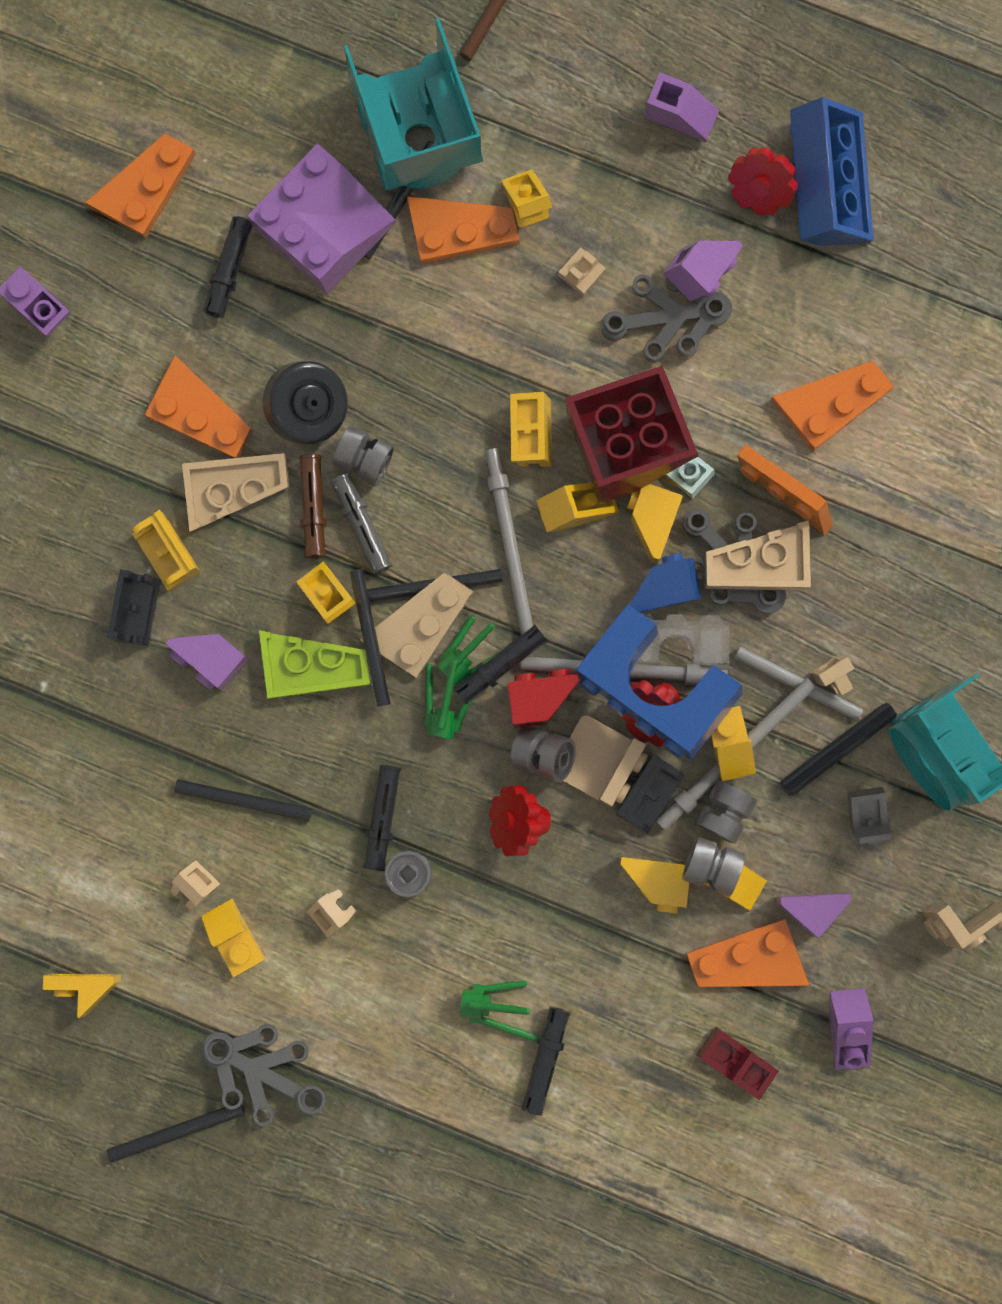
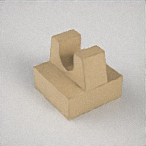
[558,247,606,297]
[810,654,855,696]
[170,860,220,910]
[306,889,356,938]

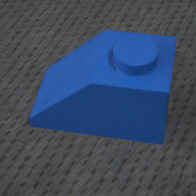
[630,553,702,613]

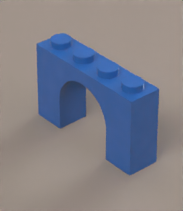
[576,604,743,760]

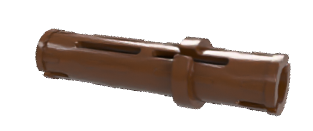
[300,454,327,559]

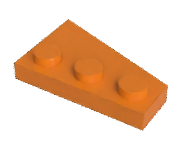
[85,134,196,238]
[407,196,519,264]
[145,355,252,458]
[771,361,894,451]
[737,444,833,536]
[686,918,809,987]

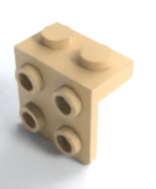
[563,716,648,807]
[922,900,1002,950]

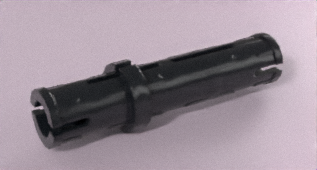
[203,216,253,318]
[453,624,548,705]
[363,765,401,871]
[521,1006,571,1116]

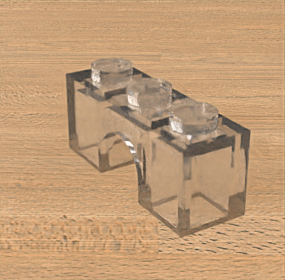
[635,613,729,666]

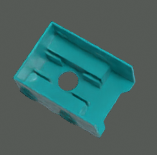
[344,17,483,191]
[889,673,1002,812]

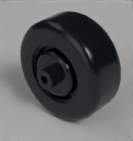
[263,361,348,444]

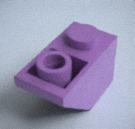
[644,72,719,142]
[663,241,743,301]
[0,266,71,337]
[165,634,249,691]
[828,988,874,1070]

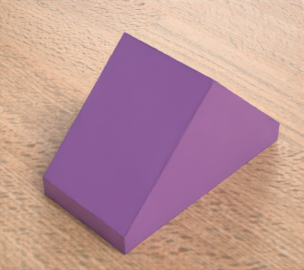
[776,893,851,938]

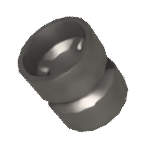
[332,425,395,485]
[511,726,576,782]
[695,780,757,844]
[682,836,745,897]
[385,851,433,897]

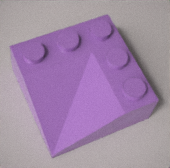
[248,143,396,294]

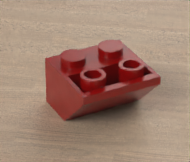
[508,669,579,729]

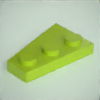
[259,630,371,699]

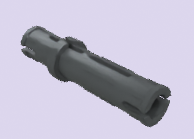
[330,473,393,574]

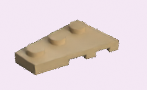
[182,453,289,532]
[704,520,811,590]
[360,573,474,678]

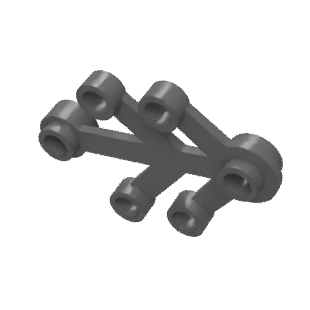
[601,275,732,363]
[682,509,786,614]
[201,1024,326,1126]

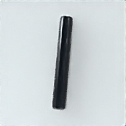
[780,703,897,796]

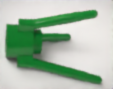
[437,616,502,685]
[423,659,474,740]
[460,980,538,1042]

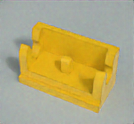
[510,392,552,467]
[132,510,200,592]

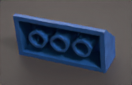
[790,97,874,246]

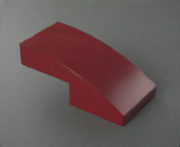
[696,1027,779,1100]

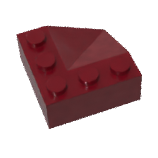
[565,366,698,504]

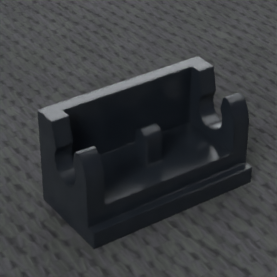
[107,569,161,647]
[615,754,684,834]

